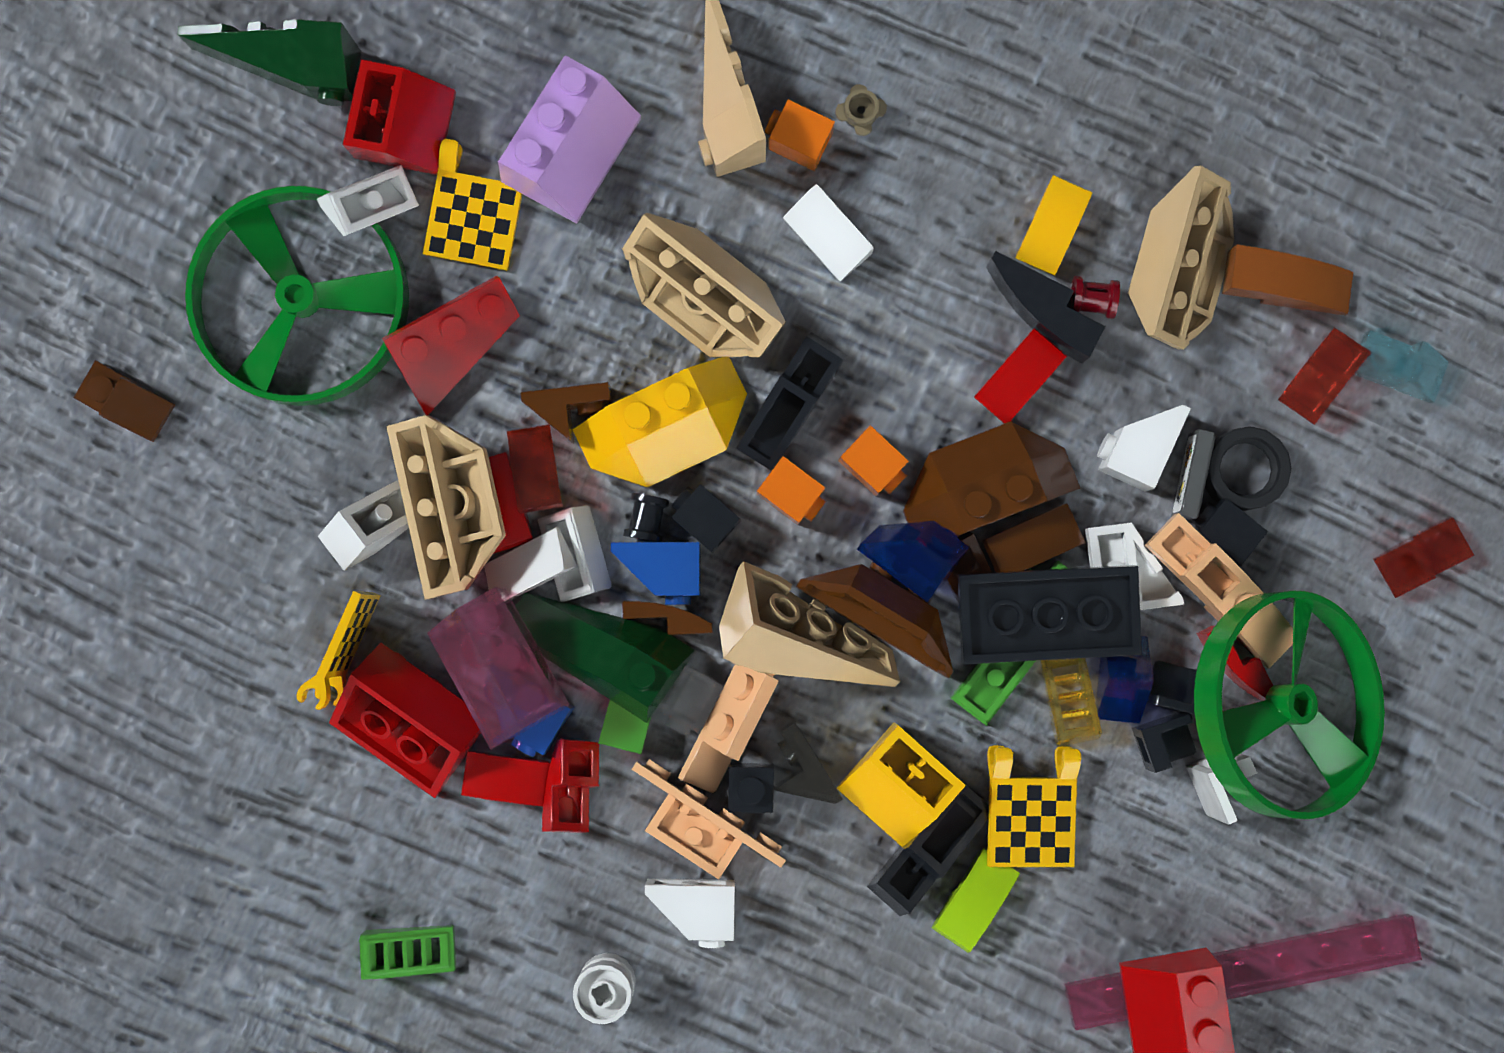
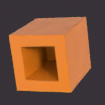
[765,99,835,171]
[838,425,909,496]
[757,456,827,525]

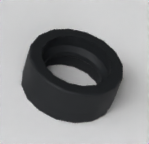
[1205,426,1292,511]

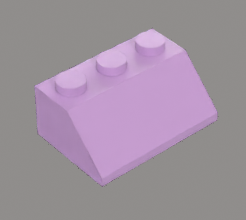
[498,55,641,224]

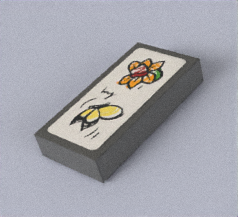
[1171,429,1216,521]

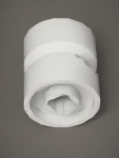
[573,953,636,1024]

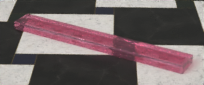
[1064,914,1422,1031]

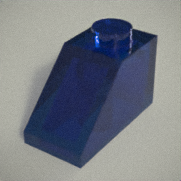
[857,521,969,602]

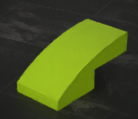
[931,848,1020,953]

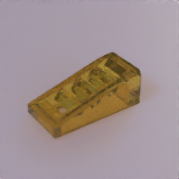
[1040,658,1102,746]

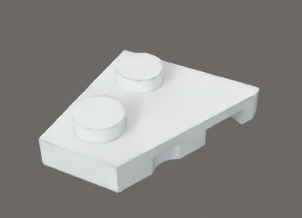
[1085,523,1184,610]

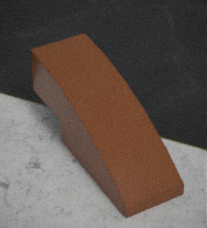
[1222,244,1354,316]

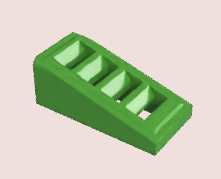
[359,925,456,980]

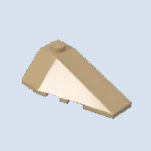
[698,0,766,177]
[719,561,900,687]

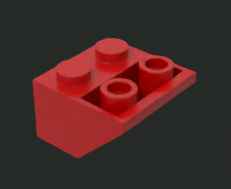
[343,59,456,175]

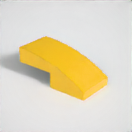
[1015,175,1093,276]

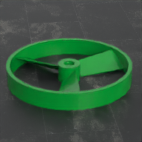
[185,186,409,406]
[1194,591,1385,819]

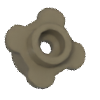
[835,84,887,136]

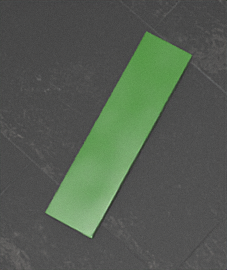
[950,560,1067,726]

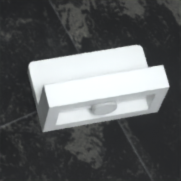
[1185,754,1257,825]

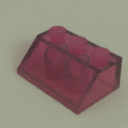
[427,587,570,750]

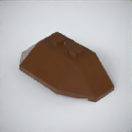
[903,421,1080,551]
[795,562,953,678]

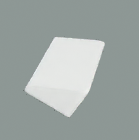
[317,165,419,236]
[783,184,874,282]
[537,505,612,602]
[484,527,577,606]

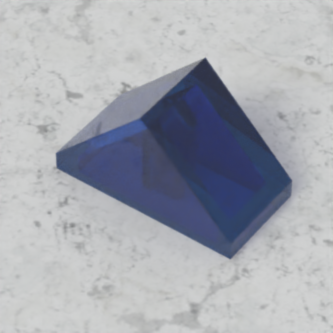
[1095,636,1154,724]

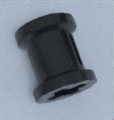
[623,493,670,542]

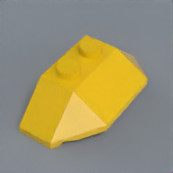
[572,357,747,488]

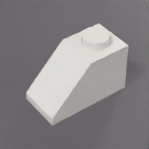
[1097,405,1191,492]
[318,480,409,571]
[645,879,735,948]

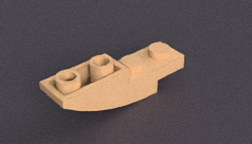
[1144,513,1293,669]

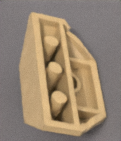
[1128,166,1234,350]
[622,213,786,357]
[386,415,506,600]

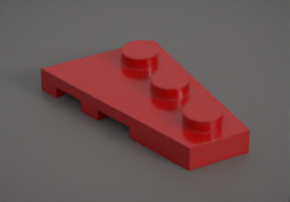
[382,276,520,415]

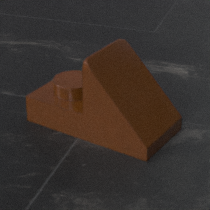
[73,360,175,442]
[520,382,613,444]

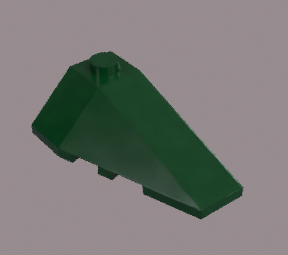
[177,19,362,106]
[500,593,695,723]

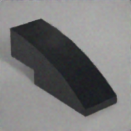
[986,251,1106,364]
[736,332,848,471]
[867,783,989,916]

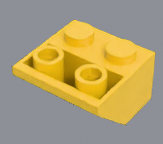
[836,722,966,848]

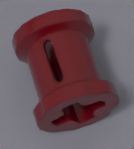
[1069,276,1120,319]

